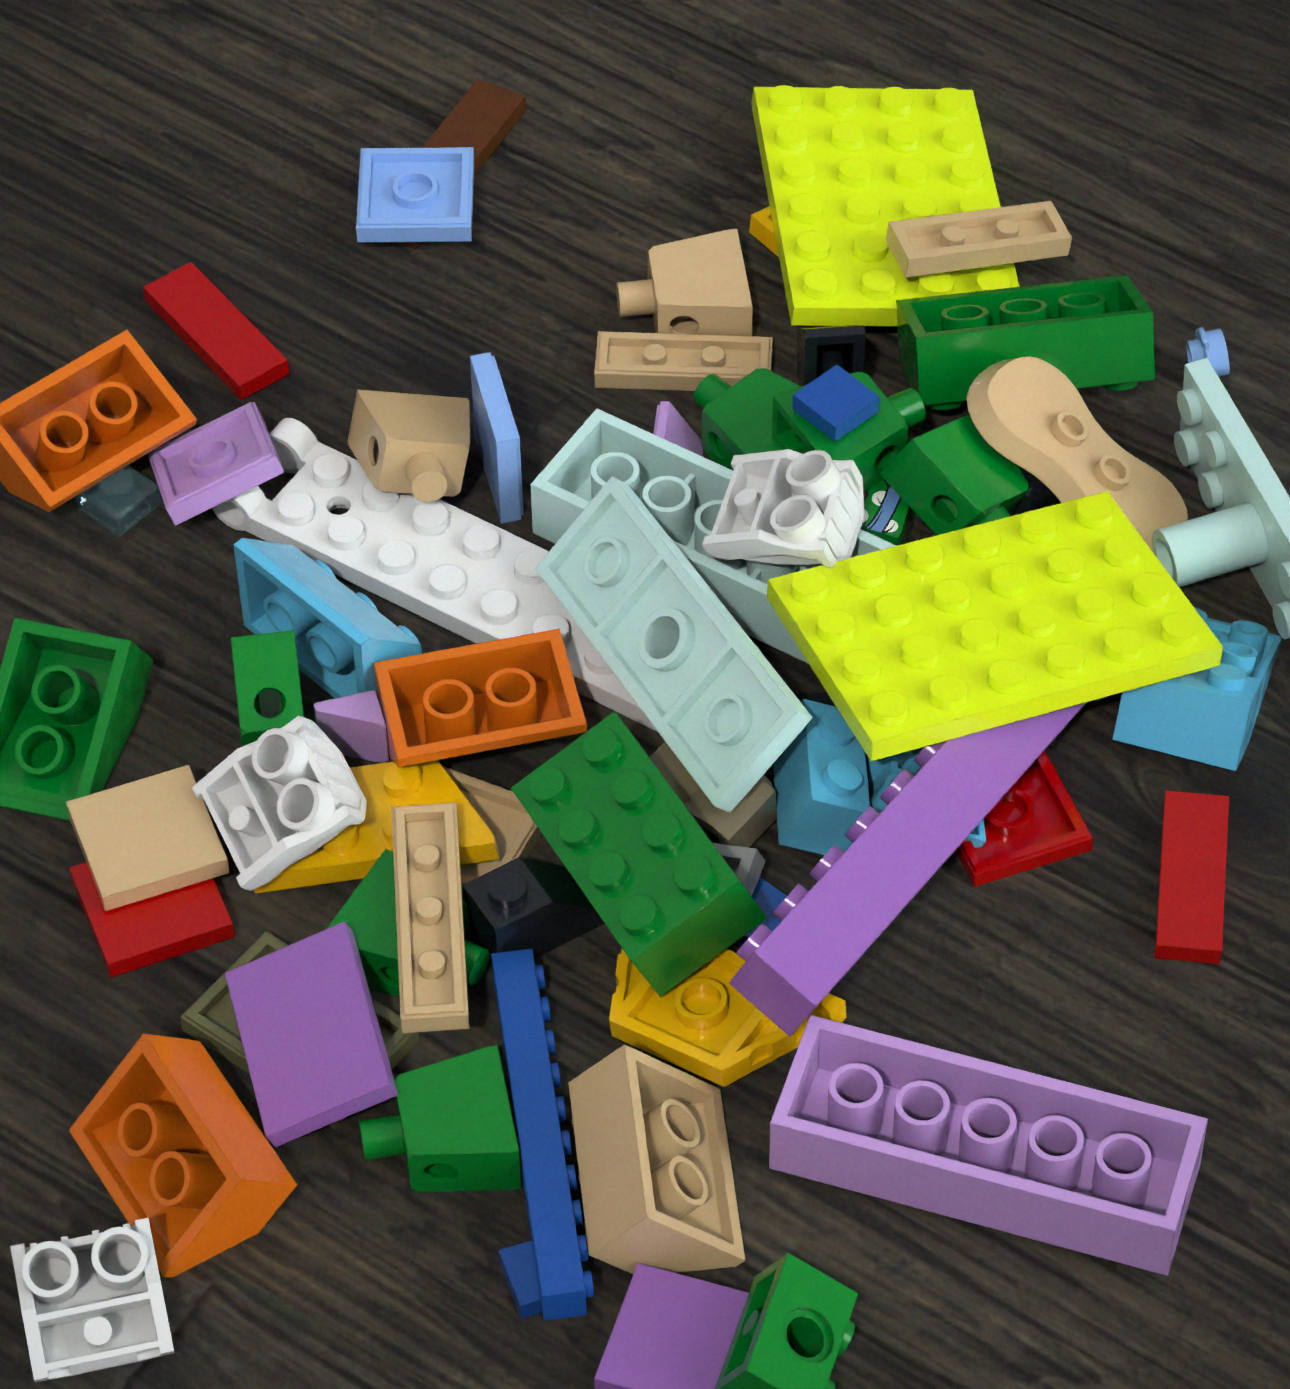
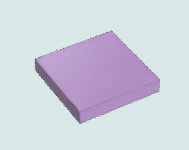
[148,402,284,526]

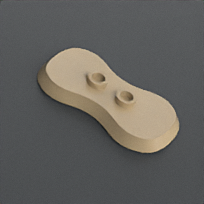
[966,356,1188,553]

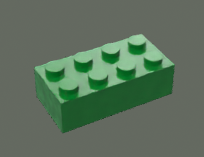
[896,275,1155,410]
[511,711,767,997]

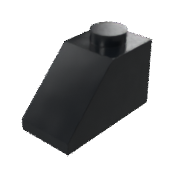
[796,325,866,386]
[463,857,605,967]

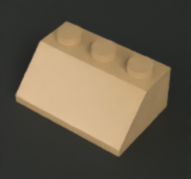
[568,1044,745,1274]

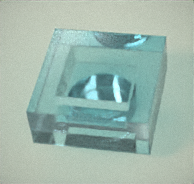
[76,465,162,537]

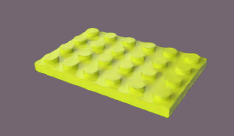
[751,85,1020,326]
[767,491,1223,761]

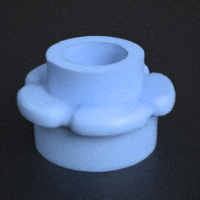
[1185,327,1230,377]

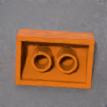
[0,330,197,512]
[374,629,587,767]
[69,1033,297,1278]

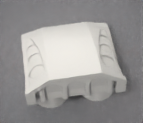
[702,449,865,568]
[192,715,367,891]
[10,1218,174,1382]

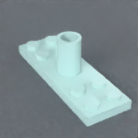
[1152,358,1290,640]
[535,476,813,813]

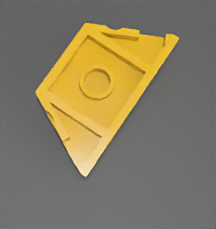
[254,760,499,894]
[609,949,847,1087]

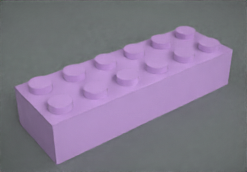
[769,1015,1208,1276]

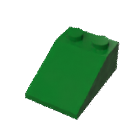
[0,618,153,823]

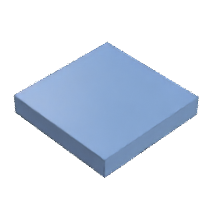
[356,147,474,242]
[470,352,524,524]

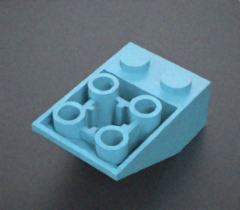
[1112,607,1282,771]
[773,699,986,855]

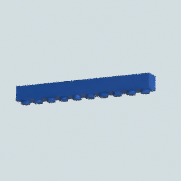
[491,949,594,1321]

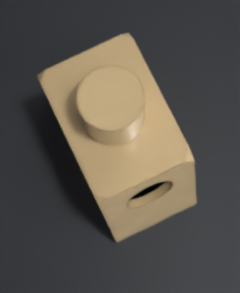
[616,229,753,336]
[347,390,470,502]

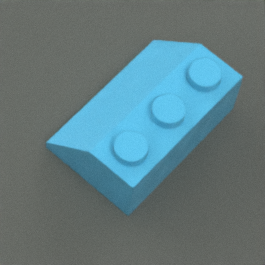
[233,538,422,698]

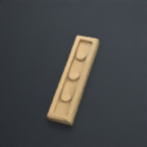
[391,802,469,1033]

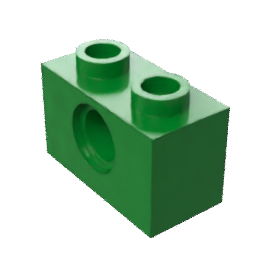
[715,1253,858,1389]

